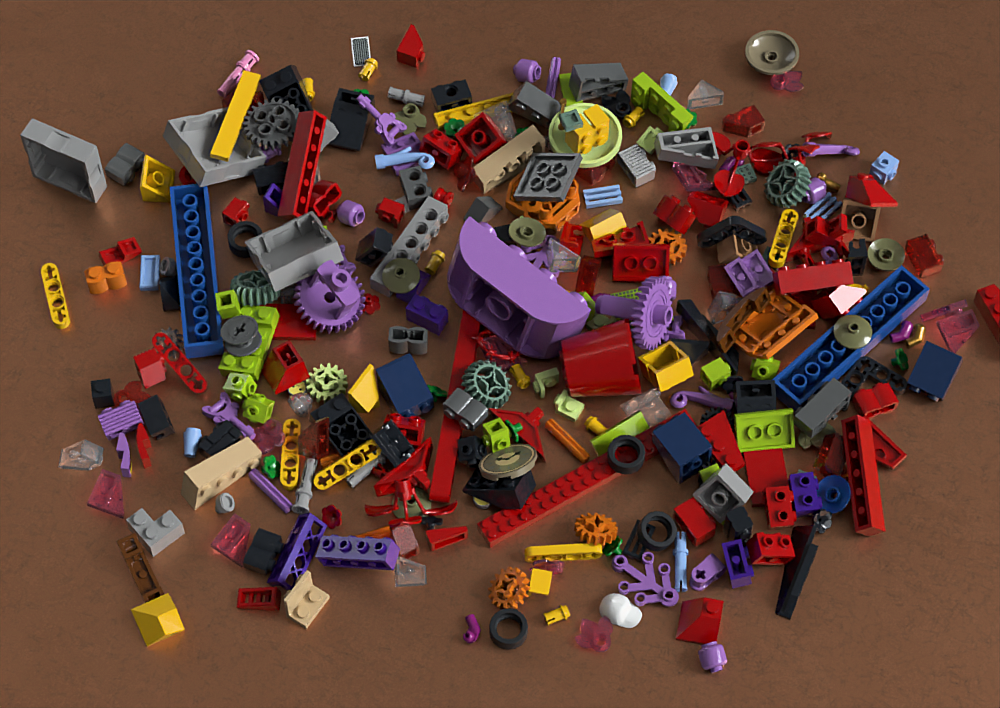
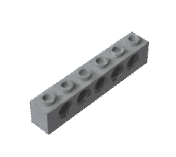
[370,196,449,298]

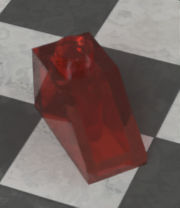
[575,255,602,297]
[298,417,329,460]

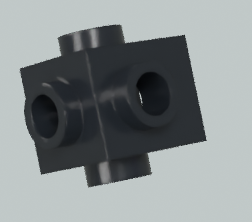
[457,435,487,468]

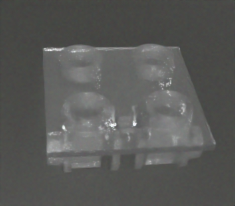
[474,101,517,140]
[620,388,672,428]

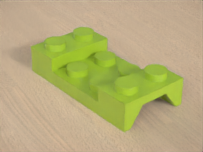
[631,72,694,132]
[218,304,280,381]

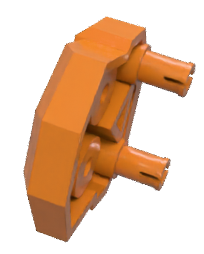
[505,168,580,233]

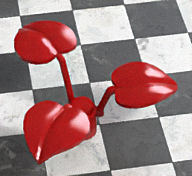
[712,131,784,197]
[749,132,832,176]
[365,478,457,527]

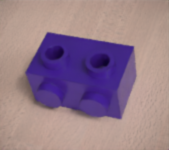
[406,294,449,336]
[788,472,822,518]
[721,539,754,589]

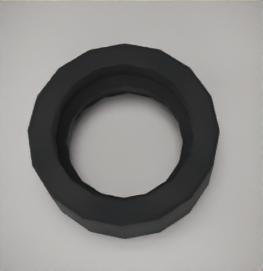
[227,221,262,258]
[607,435,645,475]
[637,511,677,552]
[489,608,528,650]

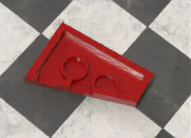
[591,221,650,258]
[697,410,745,472]
[837,415,907,470]

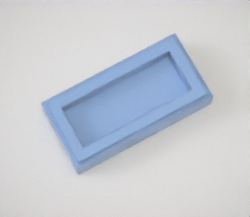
[139,255,160,291]

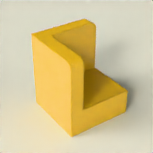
[527,568,552,596]

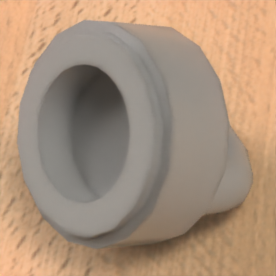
[159,257,177,277]
[215,493,235,513]

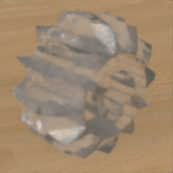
[152,326,184,359]

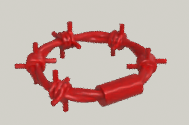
[472,326,521,364]

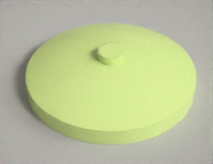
[548,103,622,168]

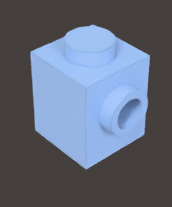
[869,151,899,185]

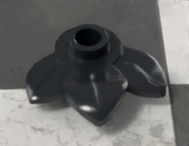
[601,89,632,119]

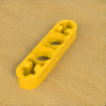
[768,209,798,268]
[41,263,70,329]
[280,418,301,491]
[314,439,381,490]
[524,543,603,563]

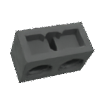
[399,166,433,210]

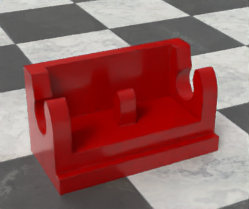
[559,221,584,259]

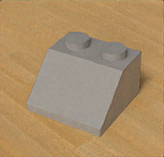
[693,463,754,523]

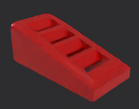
[425,526,468,551]
[237,587,282,611]

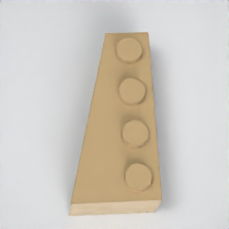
[472,125,545,194]

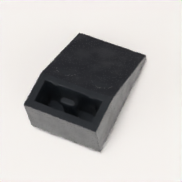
[259,65,313,112]
[328,88,375,152]
[732,380,776,414]
[309,393,373,457]
[462,466,536,509]

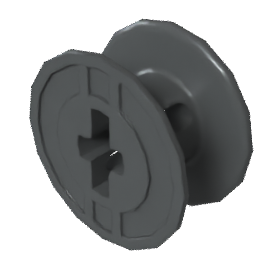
[221,315,262,357]

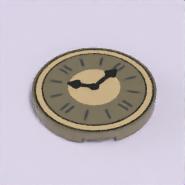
[479,444,538,481]

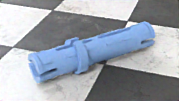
[673,531,688,592]

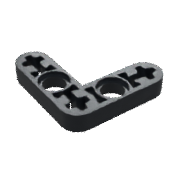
[697,216,767,248]
[841,356,907,402]

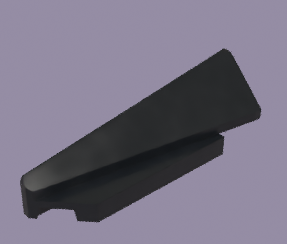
[676,299,739,376]
[775,525,818,620]

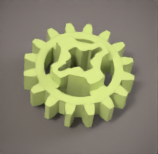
[306,363,348,404]

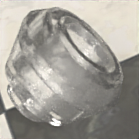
[288,392,313,417]

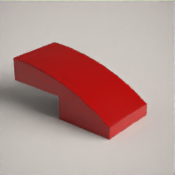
[99,237,142,265]
[137,423,152,469]

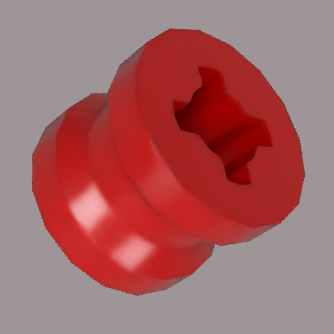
[433,187,454,208]

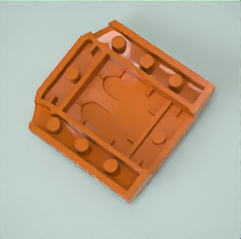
[719,283,818,359]

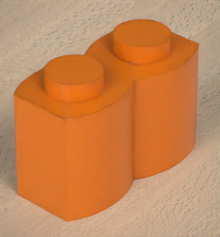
[84,261,127,294]

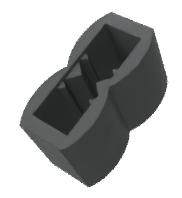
[105,143,145,186]
[388,326,428,355]
[443,388,488,432]

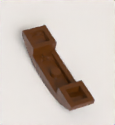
[717,287,771,354]
[116,533,164,603]

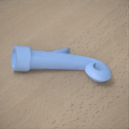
[375,146,435,170]

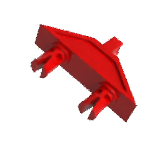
[785,217,855,267]
[489,406,546,462]
[372,437,433,497]

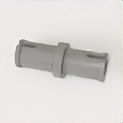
[387,86,425,107]

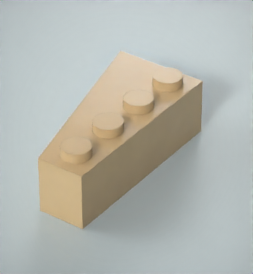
[181,437,262,510]

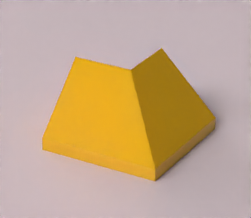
[348,364,380,413]
[131,593,185,647]

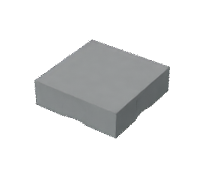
[163,107,267,187]
[20,118,107,203]
[245,211,344,292]

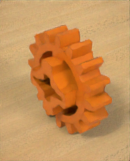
[648,228,687,266]
[574,512,618,546]
[488,566,531,610]

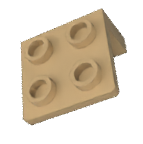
[283,570,330,629]

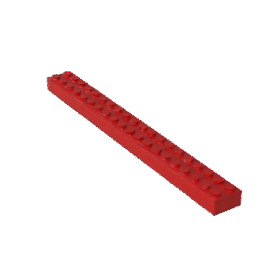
[477,409,698,548]

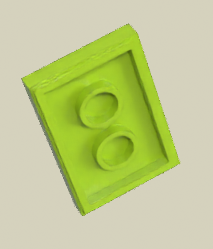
[734,408,795,453]

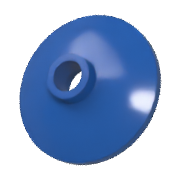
[816,475,851,514]

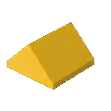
[140,155,175,202]
[579,208,627,242]

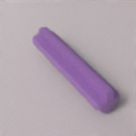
[545,57,561,98]
[248,468,293,513]

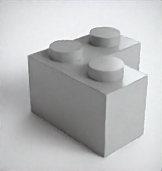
[126,508,185,557]

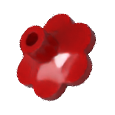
[361,293,380,315]
[322,504,342,529]

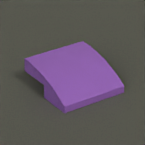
[381,132,428,176]
[724,249,774,298]

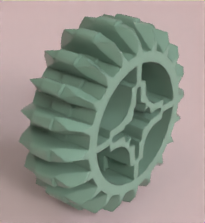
[763,159,812,209]
[230,270,281,307]
[461,359,512,410]

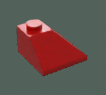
[845,173,898,207]
[687,190,729,228]
[676,597,724,645]

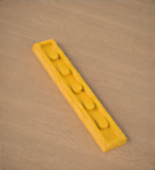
[210,70,261,162]
[433,92,514,131]

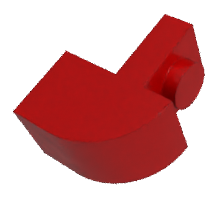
[805,213,847,245]

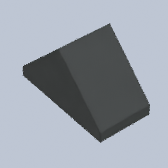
[463,196,503,223]

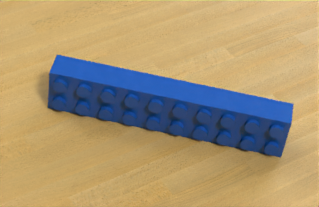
[170,184,225,359]
[772,265,930,413]

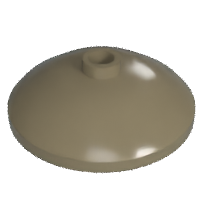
[745,30,799,75]

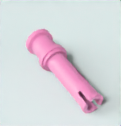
[217,50,259,98]

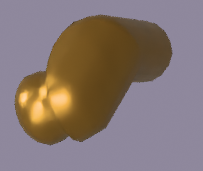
[816,172,841,193]
[904,323,926,349]

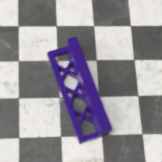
[267,513,327,591]

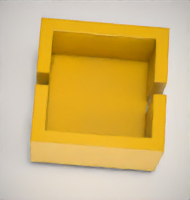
[565,104,610,155]
[637,341,694,392]

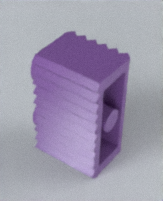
[98,400,145,440]

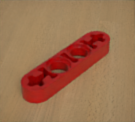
[152,332,208,394]

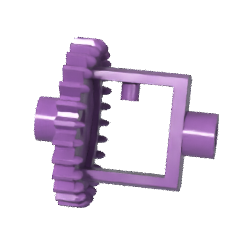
[293,260,366,334]
[595,276,673,350]

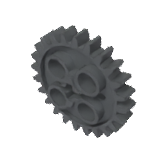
[243,98,299,150]

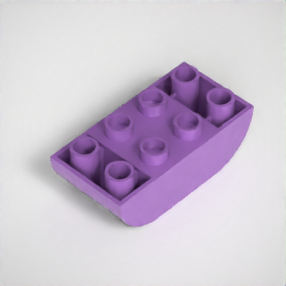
[447,216,591,359]

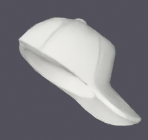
[599,593,642,628]

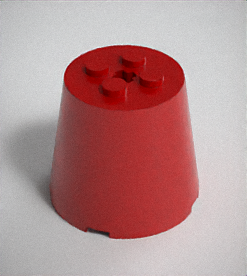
[559,318,642,397]

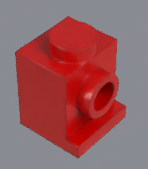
[222,197,250,227]
[375,197,405,229]

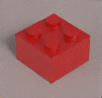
[455,112,508,164]

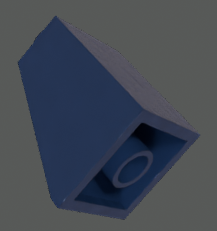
[907,341,963,402]
[375,353,434,417]
[652,412,712,484]

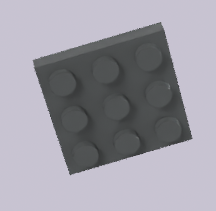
[513,153,583,202]

